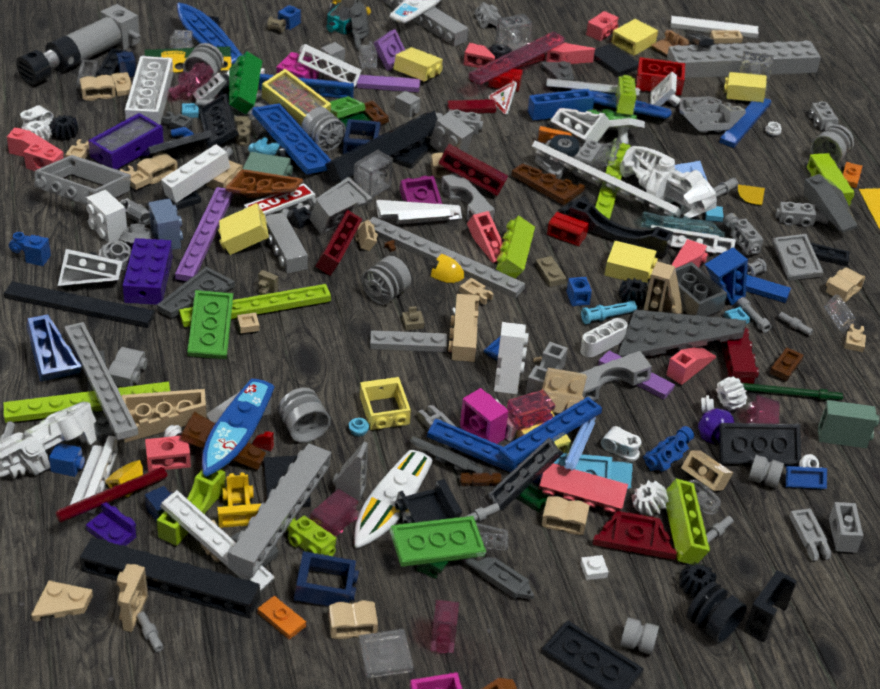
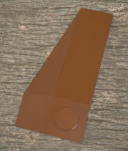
[225,169,303,198]

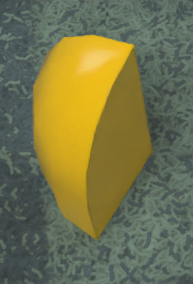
[738,185,765,205]
[431,253,465,283]
[104,460,143,497]

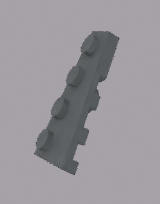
[157,267,235,318]

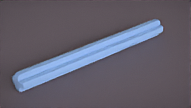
[564,417,596,470]

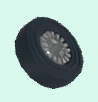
[550,134,579,157]

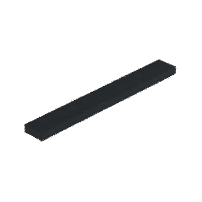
[4,281,155,328]

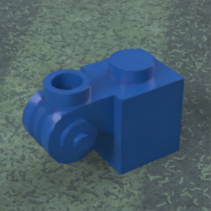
[9,232,51,266]

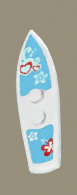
[389,0,441,24]

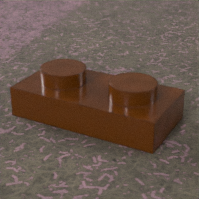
[361,101,389,125]
[770,347,804,381]

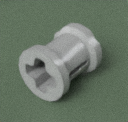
[747,258,767,277]

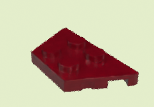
[592,511,677,560]

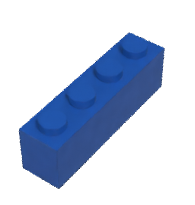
[528,89,594,120]

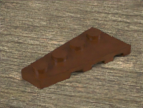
[511,163,585,205]
[180,411,266,470]

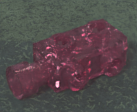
[168,62,214,100]

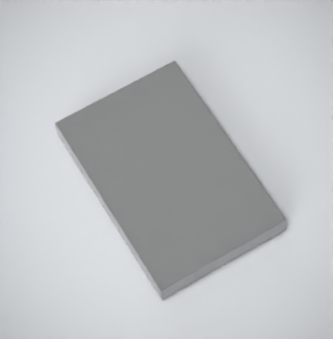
[772,234,824,281]

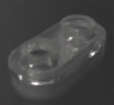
[688,480,721,514]

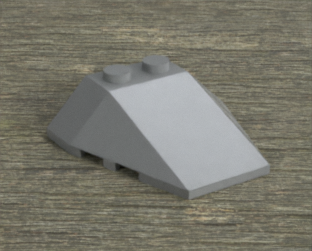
[680,96,746,133]

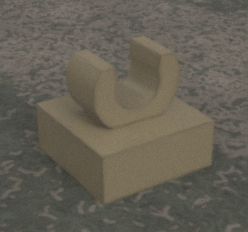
[258,270,278,295]
[402,306,424,330]

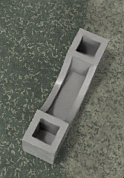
[441,173,495,221]
[581,351,652,401]

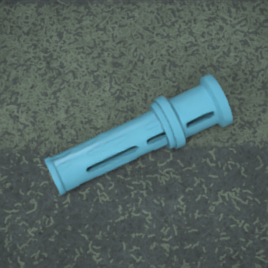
[581,301,637,324]

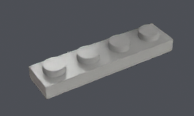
[370,331,447,352]

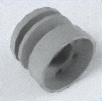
[183,43,224,86]
[302,107,346,151]
[811,124,854,165]
[362,256,411,305]
[278,388,330,442]

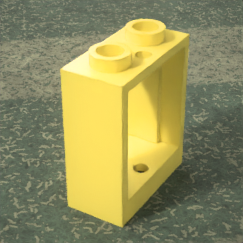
[360,377,411,430]

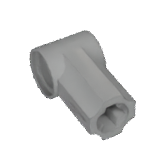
[120,198,150,226]

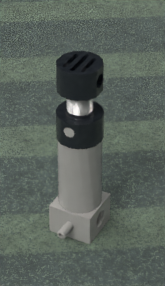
[16,4,141,85]

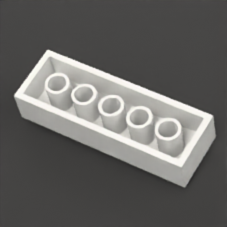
[125,56,173,124]

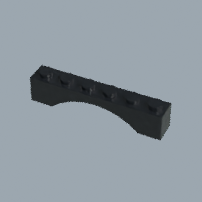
[569,198,674,258]

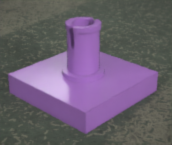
[374,29,405,71]

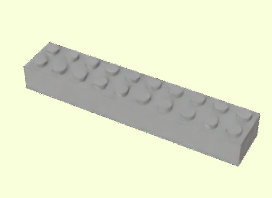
[666,41,821,78]

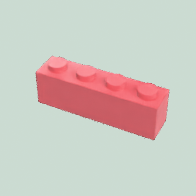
[538,463,628,513]

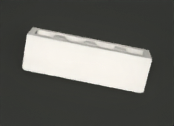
[70,436,118,513]

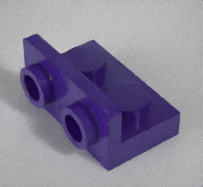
[86,503,136,546]

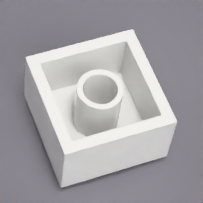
[86,190,127,242]

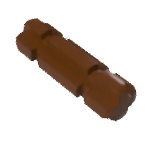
[460,473,501,486]

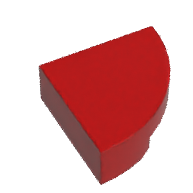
[252,432,274,452]

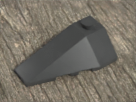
[804,174,857,233]

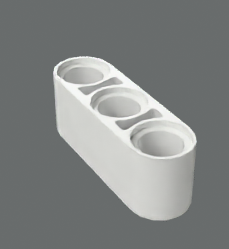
[580,318,628,357]

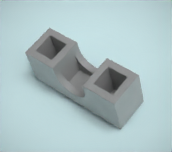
[526,342,568,399]

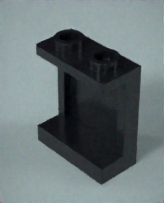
[394,479,462,524]
[744,570,797,643]

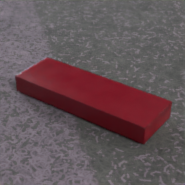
[447,99,497,114]

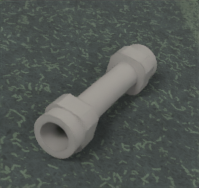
[736,297,772,333]

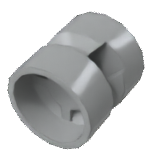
[748,455,784,488]
[620,617,659,655]

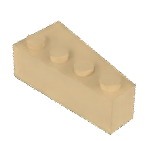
[122,389,207,443]

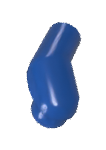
[171,127,194,138]

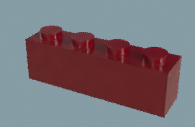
[438,144,508,196]
[315,210,362,276]
[721,328,759,384]

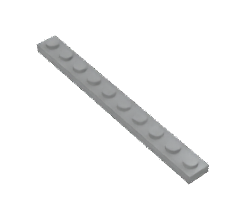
[369,217,525,298]
[64,322,139,440]

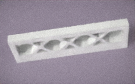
[297,44,361,87]

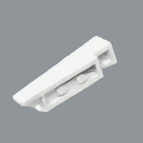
[376,200,462,225]
[651,225,736,254]

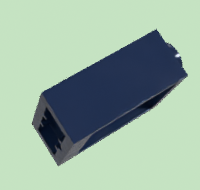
[343,119,381,154]
[294,551,359,606]

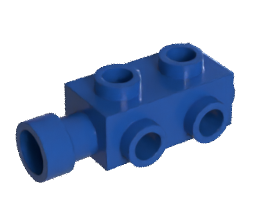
[643,426,694,471]

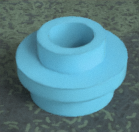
[349,418,369,437]

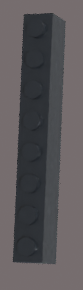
[325,110,438,182]
[80,537,260,619]

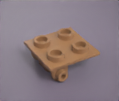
[651,30,691,55]

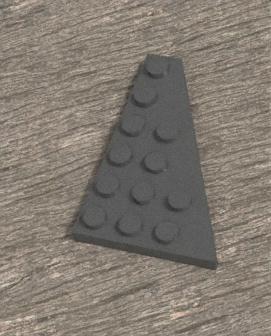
[618,310,746,357]

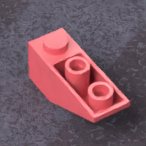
[546,40,595,64]
[666,347,716,385]

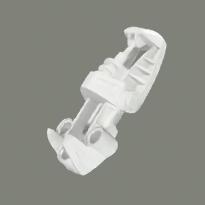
[620,146,717,220]
[0,402,96,479]

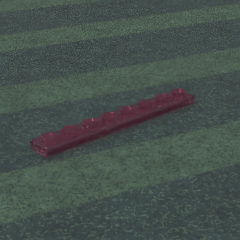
[469,31,565,85]

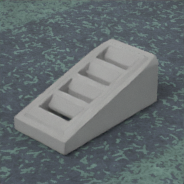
[193,73,226,100]

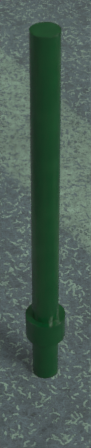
[741,383,843,401]

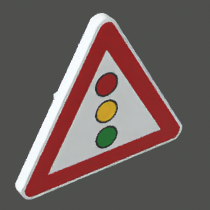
[489,81,517,115]

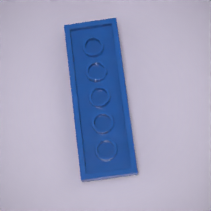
[251,103,331,174]

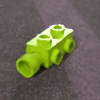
[286,515,337,556]

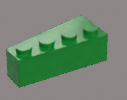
[229,51,262,114]

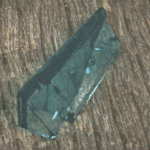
[641,211,725,238]

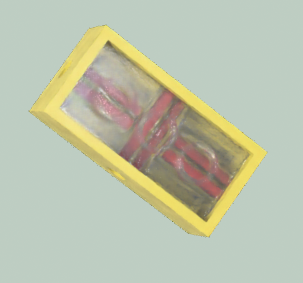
[262,69,331,127]

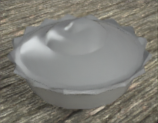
[120,224,156,245]
[98,240,132,270]

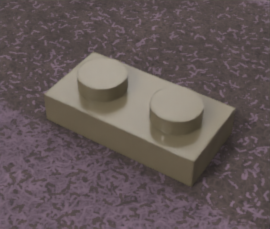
[535,256,567,287]

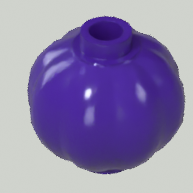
[698,408,735,444]

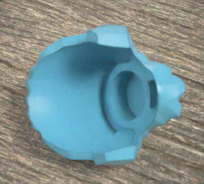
[248,137,280,156]

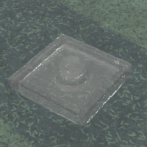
[359,629,413,678]

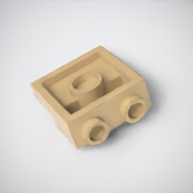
[538,368,587,414]
[117,564,148,632]

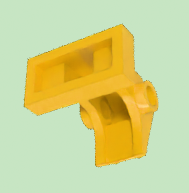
[218,473,261,528]

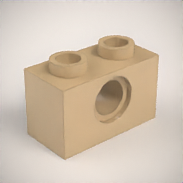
[681,451,733,491]

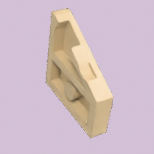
[31,581,93,621]

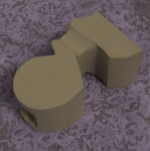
[235,116,252,146]

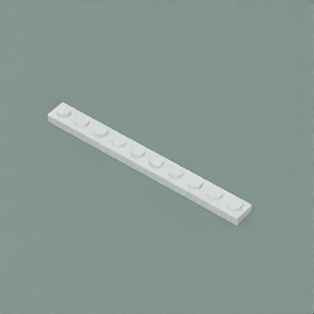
[532,140,682,218]

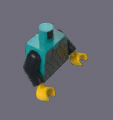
[326,0,371,34]

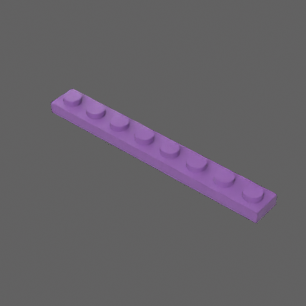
[175,187,234,281]

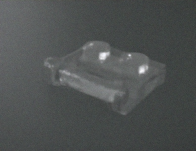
[588,138,622,168]

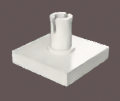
[650,72,680,107]
[607,118,645,144]

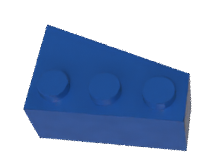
[705,247,748,305]
[26,315,82,382]

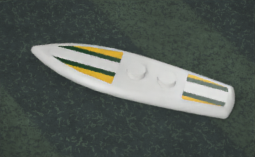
[354,450,433,549]

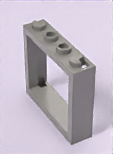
[34,155,131,205]

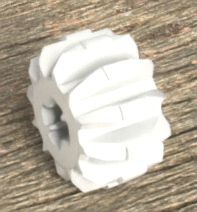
[22,120,51,142]
[716,376,747,411]
[631,480,669,517]

